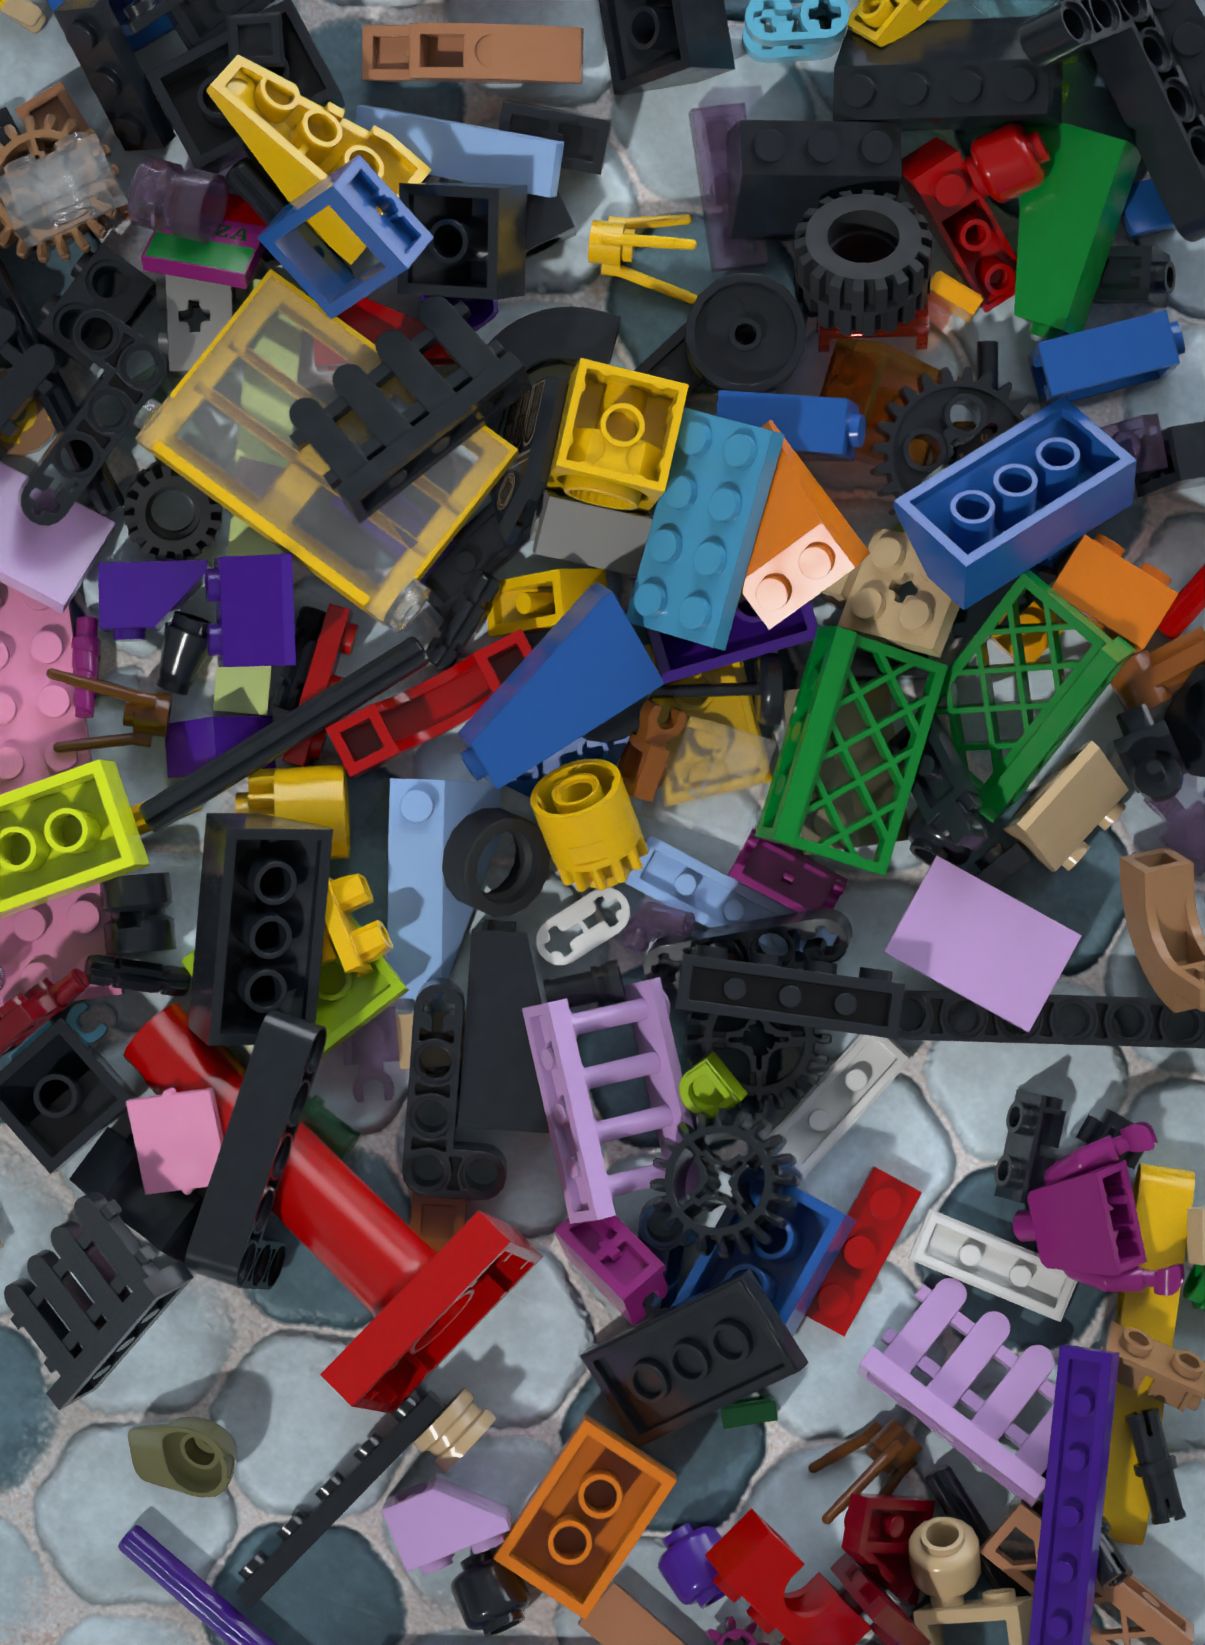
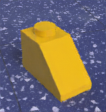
[486,568,607,637]

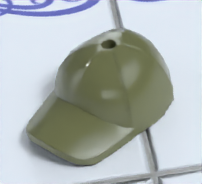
[128,1417,237,1498]

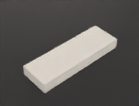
[767,1034,913,1179]
[908,1208,1077,1322]

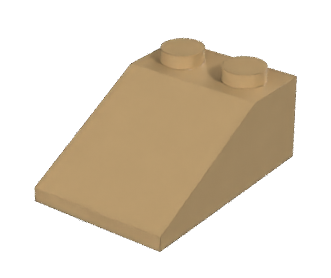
[1002,740,1129,873]

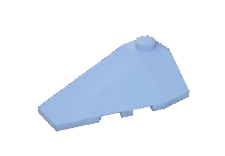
[387,778,501,999]

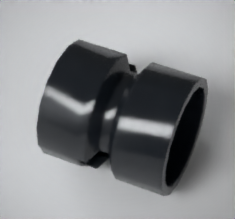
[99,872,177,955]

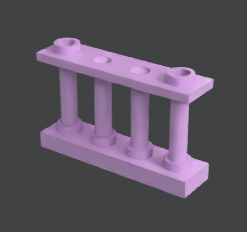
[522,977,700,1224]

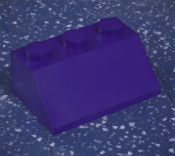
[630,577,818,683]

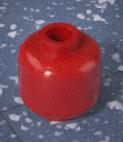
[965,121,1051,203]

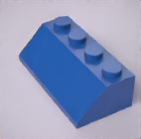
[893,396,1137,610]

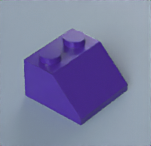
[205,554,296,667]

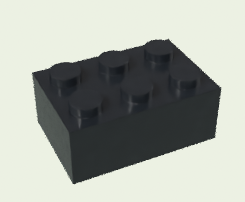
[145,0,345,182]

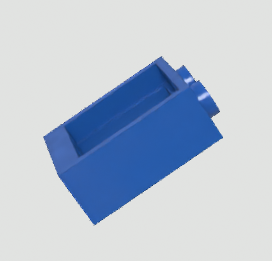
[257,155,434,319]
[1028,310,1185,409]

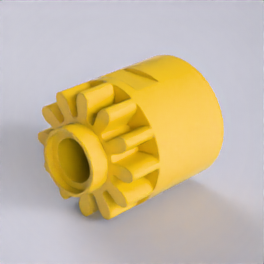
[530,759,649,892]
[235,765,350,859]

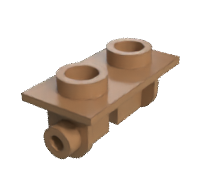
[1100,1321,1205,1412]

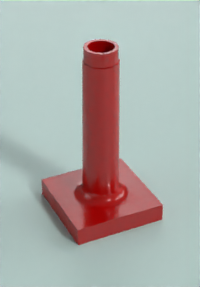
[123,1004,544,1414]

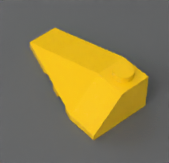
[206,55,432,265]

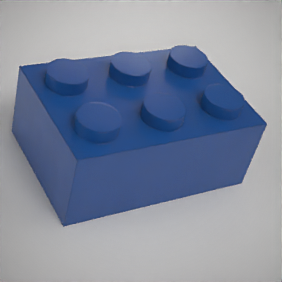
[671,1167,857,1337]

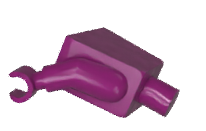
[1013,1121,1184,1296]

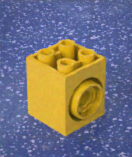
[545,358,689,513]

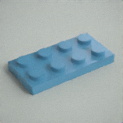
[626,408,785,650]

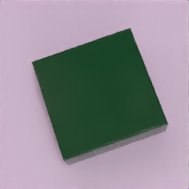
[720,1394,778,1429]

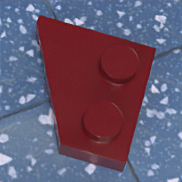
[841,1493,936,1605]
[830,1553,931,1645]

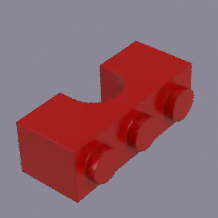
[705,1508,871,1645]

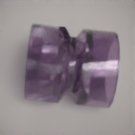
[128,156,228,244]

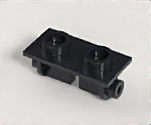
[994,1089,1067,1204]

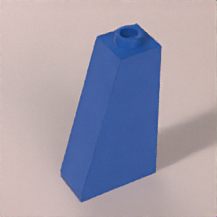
[458,582,665,790]

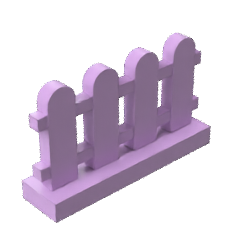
[857,1278,1056,1508]

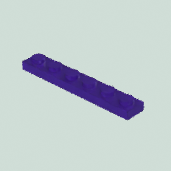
[1029,1345,1120,1645]

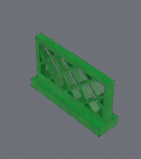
[914,569,1136,823]
[755,625,948,876]

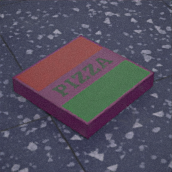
[141,184,267,289]

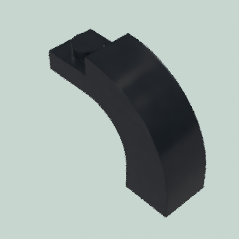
[486,306,621,435]

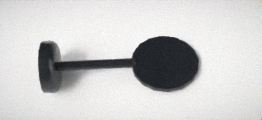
[582,651,783,743]

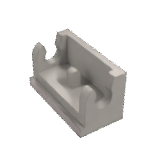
[530,488,653,576]

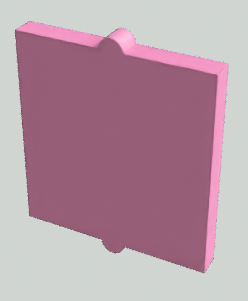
[126,1087,224,1195]

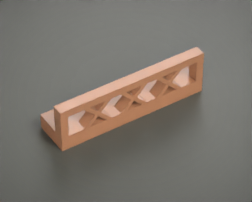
[980,1496,1194,1645]

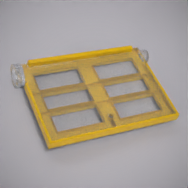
[134,268,519,634]

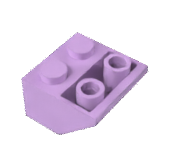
[382,1477,512,1575]

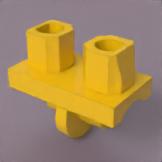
[321,873,393,978]

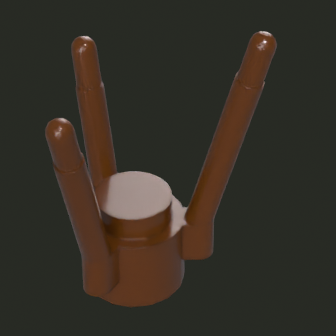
[46,668,172,753]
[808,1417,923,1524]

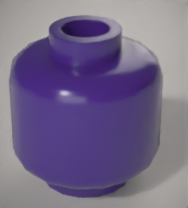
[658,1523,725,1609]

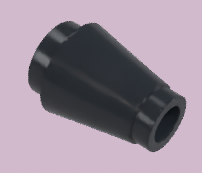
[156,611,213,695]

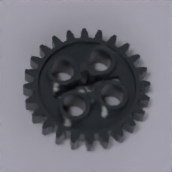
[869,366,1029,516]

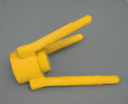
[588,214,698,305]

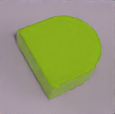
[679,1051,748,1118]

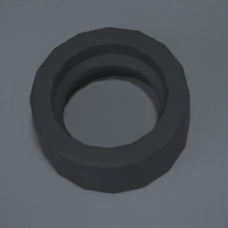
[442,808,550,917]

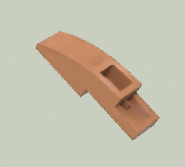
[362,23,584,84]

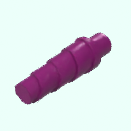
[71,616,102,719]

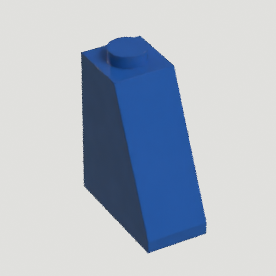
[716,390,866,461]

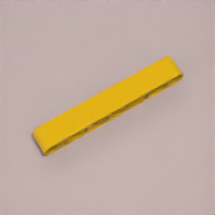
[1103,1163,1195,1546]

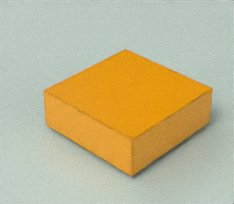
[927,271,983,323]

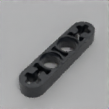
[643,908,853,990]

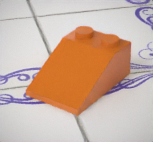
[741,420,870,630]

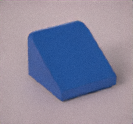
[1122,178,1176,241]

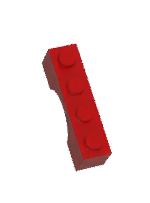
[325,628,532,780]

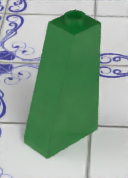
[1014,122,1141,340]

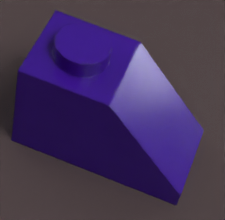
[98,560,212,642]

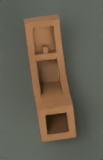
[1119,847,1205,1013]

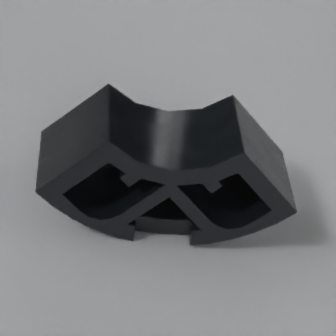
[69,1127,207,1265]

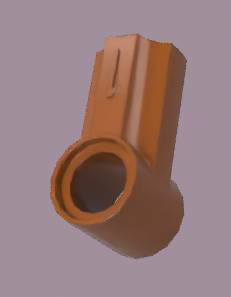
[1110,626,1205,711]

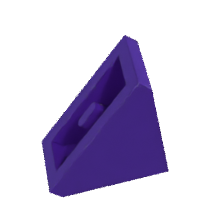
[165,716,276,778]

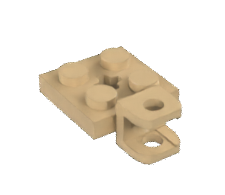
[820,526,960,658]

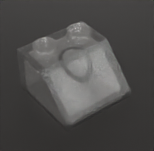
[0,132,129,248]
[638,715,777,848]

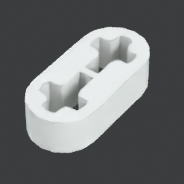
[536,888,630,965]

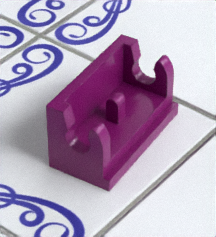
[727,828,848,927]
[554,1215,668,1326]

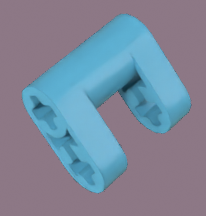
[742,0,850,63]

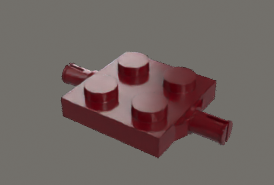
[0,968,89,1058]

